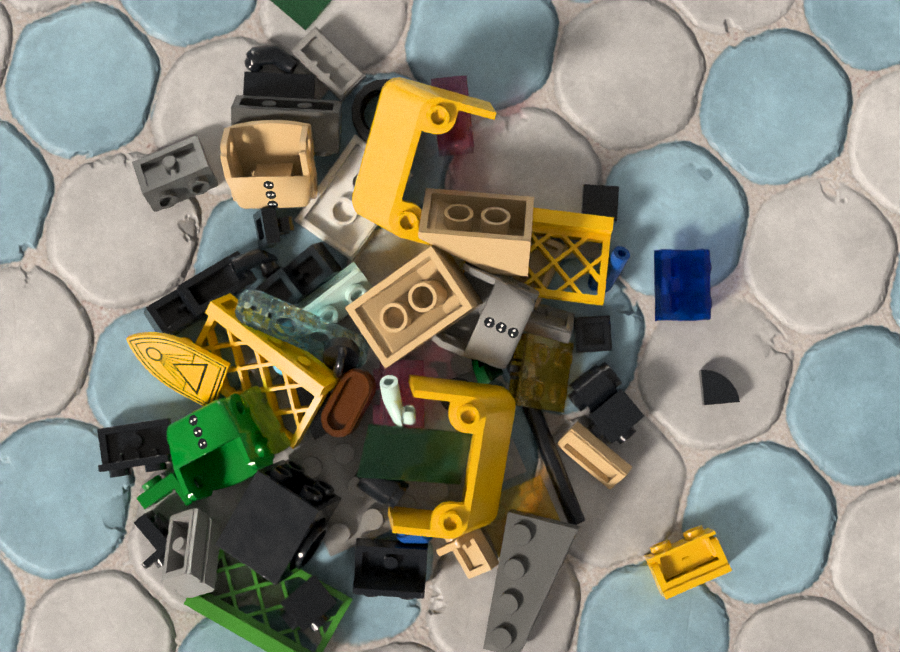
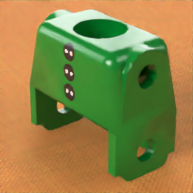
[167,393,275,501]

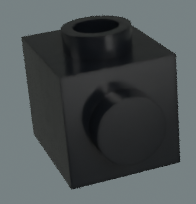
[586,389,645,444]
[280,575,337,633]

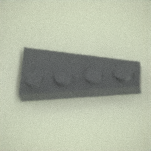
[483,509,581,652]

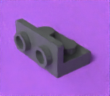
[132,135,219,212]

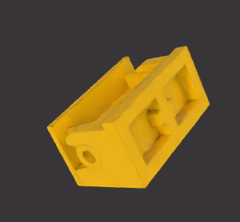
[644,525,732,599]

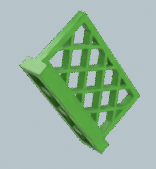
[184,548,353,652]

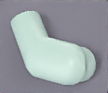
[380,375,416,427]

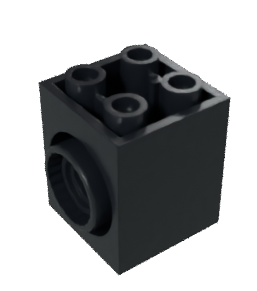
[215,460,342,585]

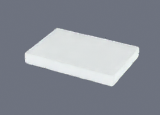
[294,135,413,261]

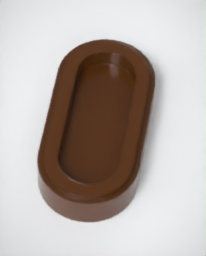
[321,369,376,437]

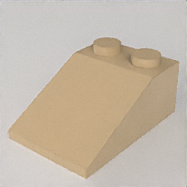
[418,188,534,276]
[345,245,484,369]

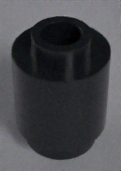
[567,362,622,413]
[354,457,410,508]

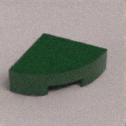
[472,359,504,384]

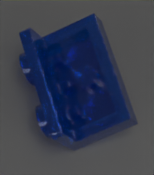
[654,249,712,322]

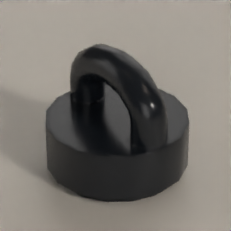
[323,337,360,378]

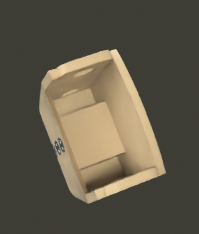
[220,120,318,209]

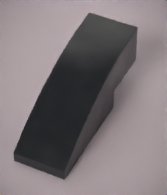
[241,242,343,324]
[144,251,257,336]

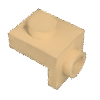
[436,528,499,579]

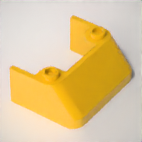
[352,77,496,246]
[388,375,516,539]

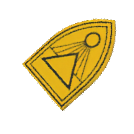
[126,332,231,406]

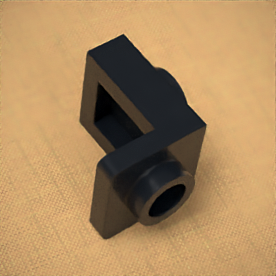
[134,510,169,570]

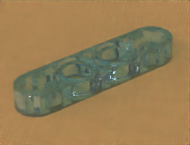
[235,289,369,369]

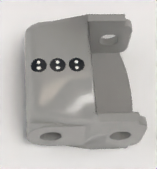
[432,262,540,369]

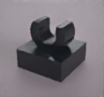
[253,207,294,249]

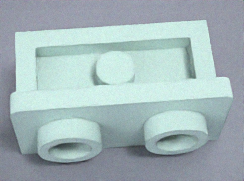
[298,262,373,335]

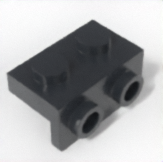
[97,418,172,478]
[352,538,428,600]

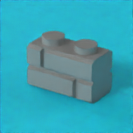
[161,508,222,598]

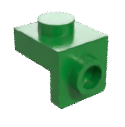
[137,472,197,510]

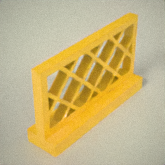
[463,207,614,306]
[195,293,340,449]

